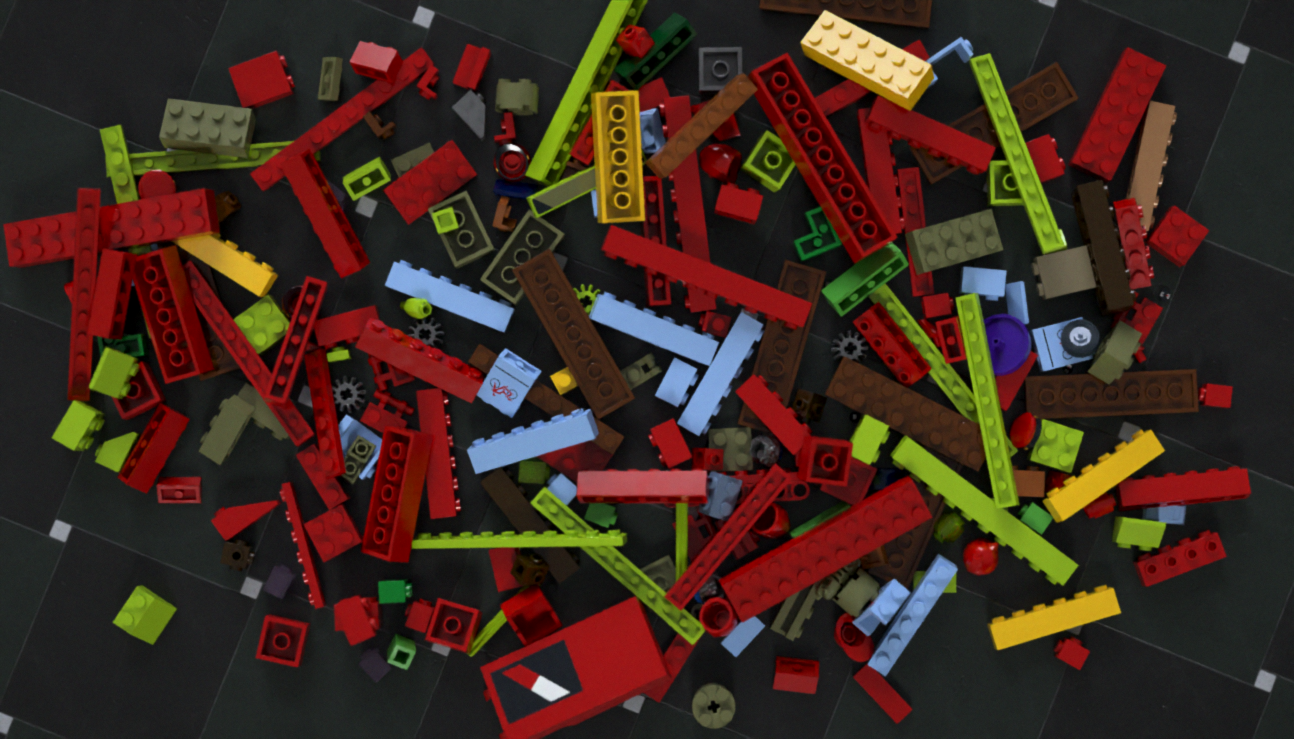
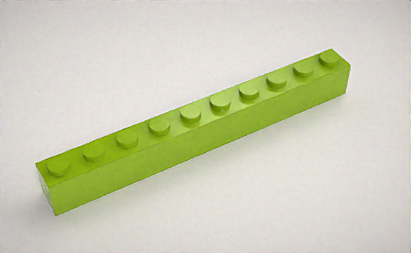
[525,0,648,187]
[890,435,1079,585]

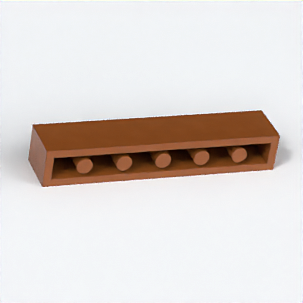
[645,73,758,179]

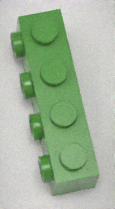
[821,242,909,317]

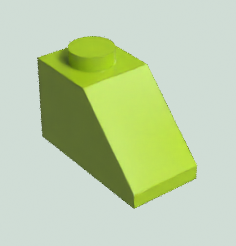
[95,432,141,473]

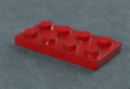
[383,140,477,225]

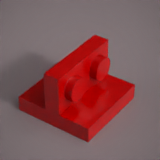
[819,457,877,505]

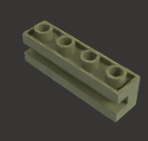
[769,577,825,641]

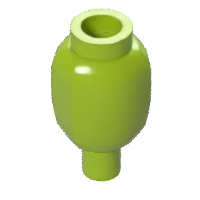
[400,298,432,319]

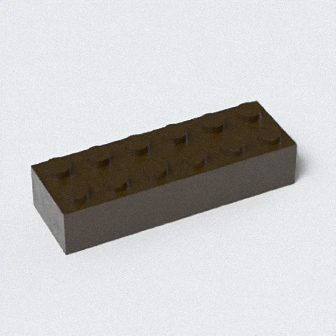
[1071,180,1136,317]

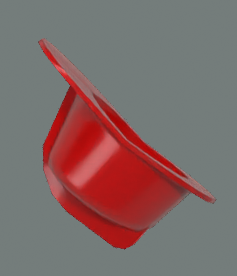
[834,613,874,662]

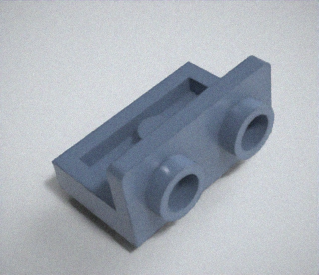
[699,471,743,521]

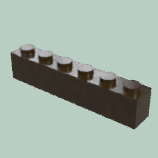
[480,466,581,584]

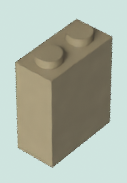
[1031,246,1096,300]

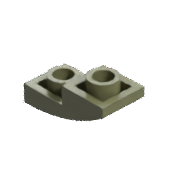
[339,435,376,485]

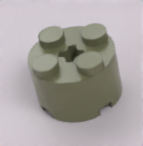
[495,79,539,115]
[832,567,881,618]
[692,683,735,729]

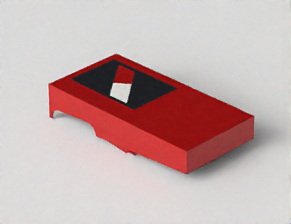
[480,596,672,739]

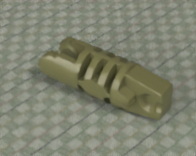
[815,559,861,600]

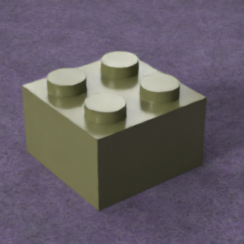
[1087,320,1142,385]

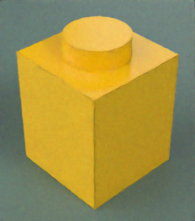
[550,367,578,396]

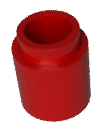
[1083,492,1116,519]

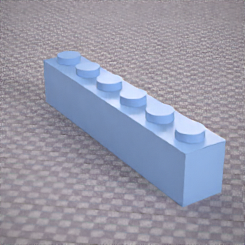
[385,260,515,334]
[589,292,719,366]
[677,312,765,436]
[467,408,599,474]
[867,554,958,676]

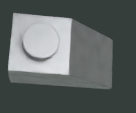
[452,90,487,141]

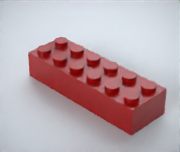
[1068,47,1166,184]
[133,245,214,384]
[361,425,433,562]

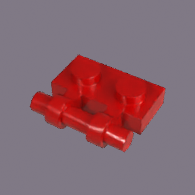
[1111,291,1163,345]
[367,354,415,391]
[360,389,415,433]
[672,510,718,562]

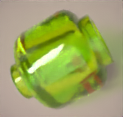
[933,511,965,543]

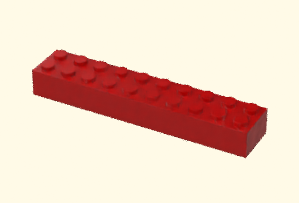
[747,53,898,264]
[3,188,220,268]
[719,475,933,623]

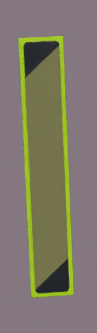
[527,148,647,218]

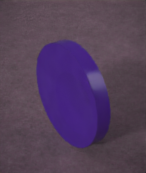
[984,314,1031,376]

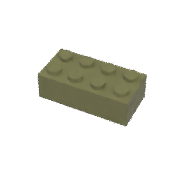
[159,98,256,158]
[480,209,565,306]
[905,209,1003,275]

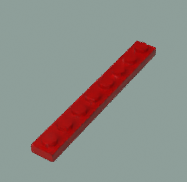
[664,464,792,610]

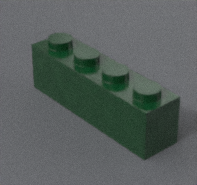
[613,13,697,91]

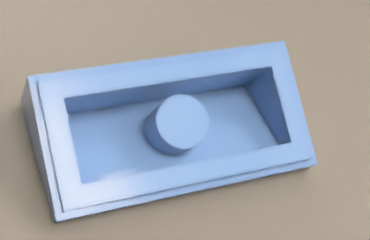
[640,108,666,154]
[1005,281,1029,325]
[720,616,765,657]

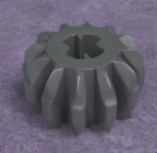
[408,317,444,348]
[831,331,868,364]
[332,376,366,413]

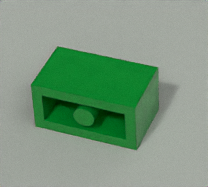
[378,578,413,604]

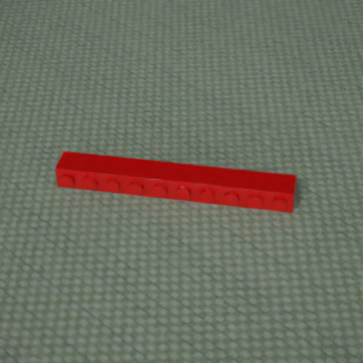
[659,95,716,312]
[601,225,812,330]

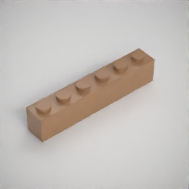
[1126,101,1177,232]

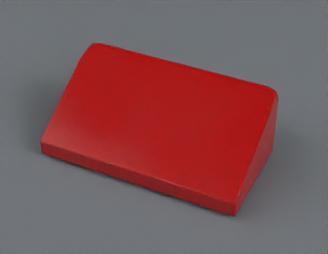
[156,477,202,503]

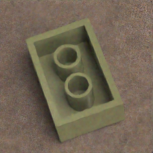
[428,191,495,269]

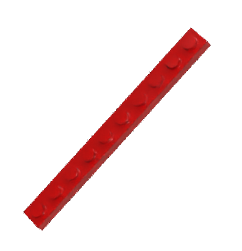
[250,47,435,192]
[67,188,101,401]
[182,260,315,447]

